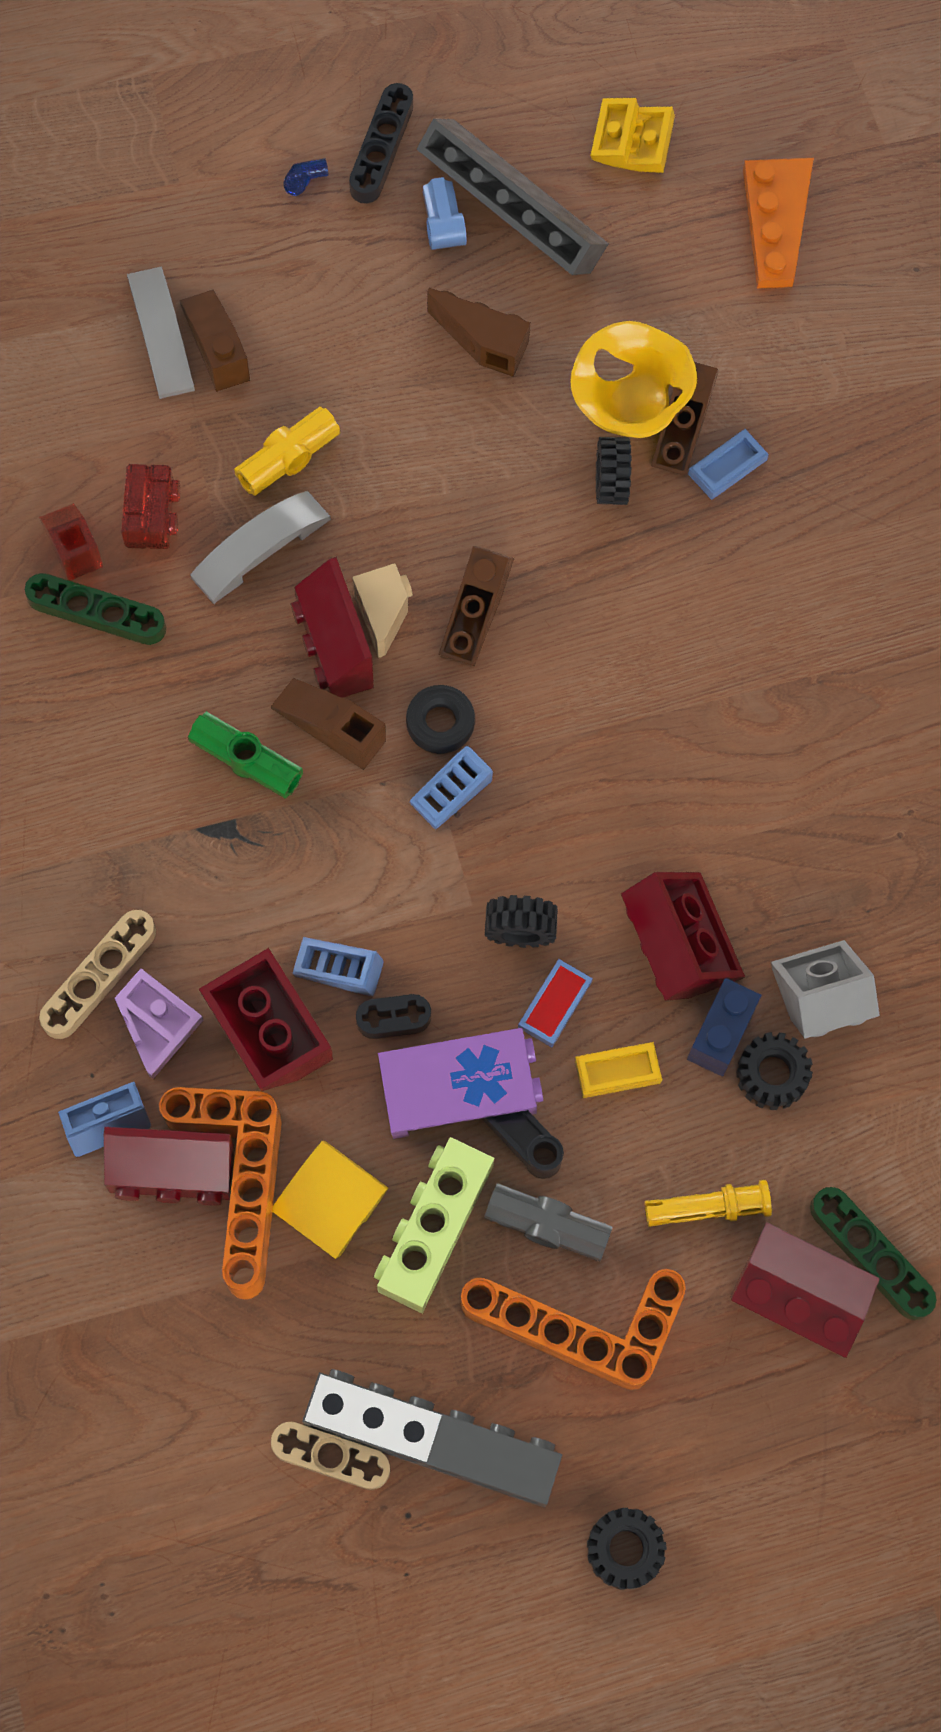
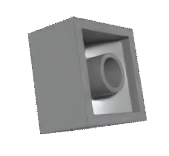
[771,940,880,1039]

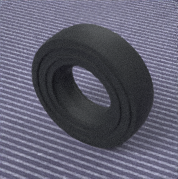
[406,685,475,754]

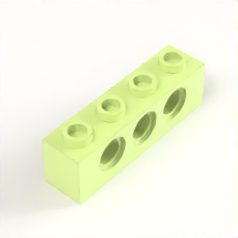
[374,1137,495,1314]

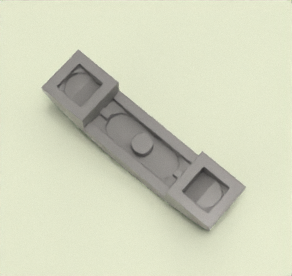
[127,266,195,399]
[190,491,331,604]

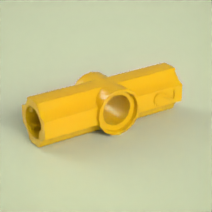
[234,407,340,496]

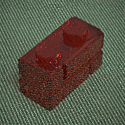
[121,464,180,549]

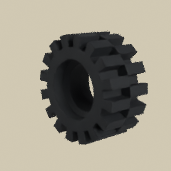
[595,437,632,505]
[485,895,558,948]
[736,1032,813,1110]
[587,1507,667,1590]

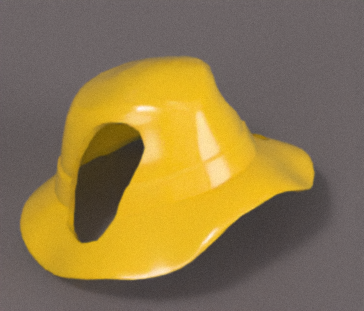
[571,321,697,438]

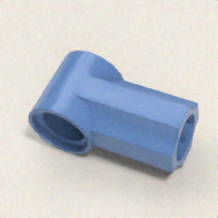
[423,177,467,250]

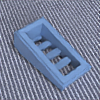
[410,746,493,830]
[292,937,384,996]

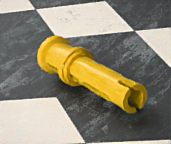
[644,1179,772,1227]

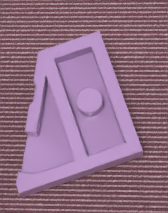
[115,969,203,1079]

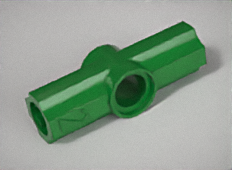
[188,711,303,799]

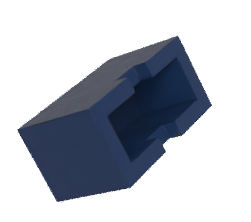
[687,978,762,1077]

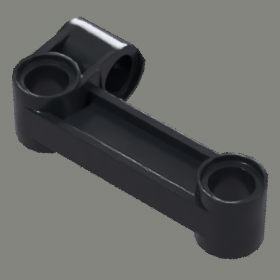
[481,1110,564,1179]

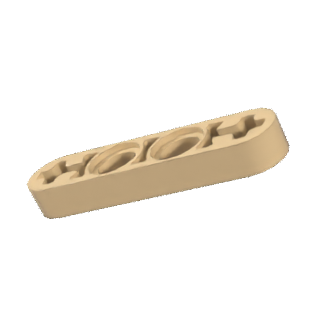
[39,910,156,1039]

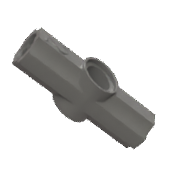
[484,1183,613,1262]

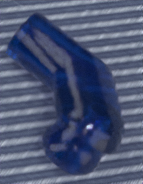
[284,158,329,196]

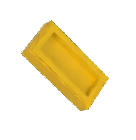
[575,1042,662,1098]

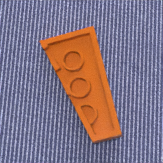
[743,158,814,289]

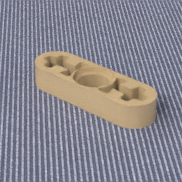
[271,1422,390,1490]

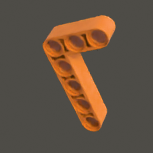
[159,1087,282,1300]
[460,1269,686,1390]

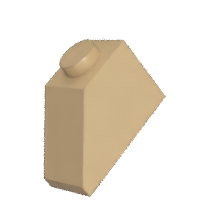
[352,563,412,658]

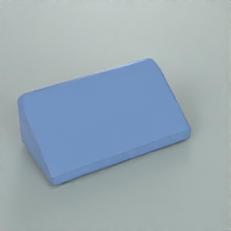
[58,1082,151,1157]

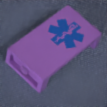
[378,1028,543,1139]

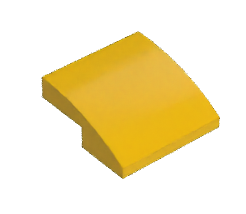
[590,98,675,173]
[272,1140,389,1259]

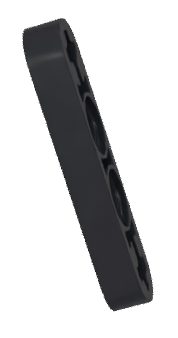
[349,83,413,204]

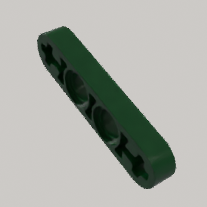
[24,573,166,645]
[810,1187,937,1320]

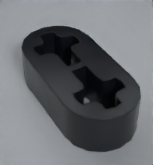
[356,994,431,1039]

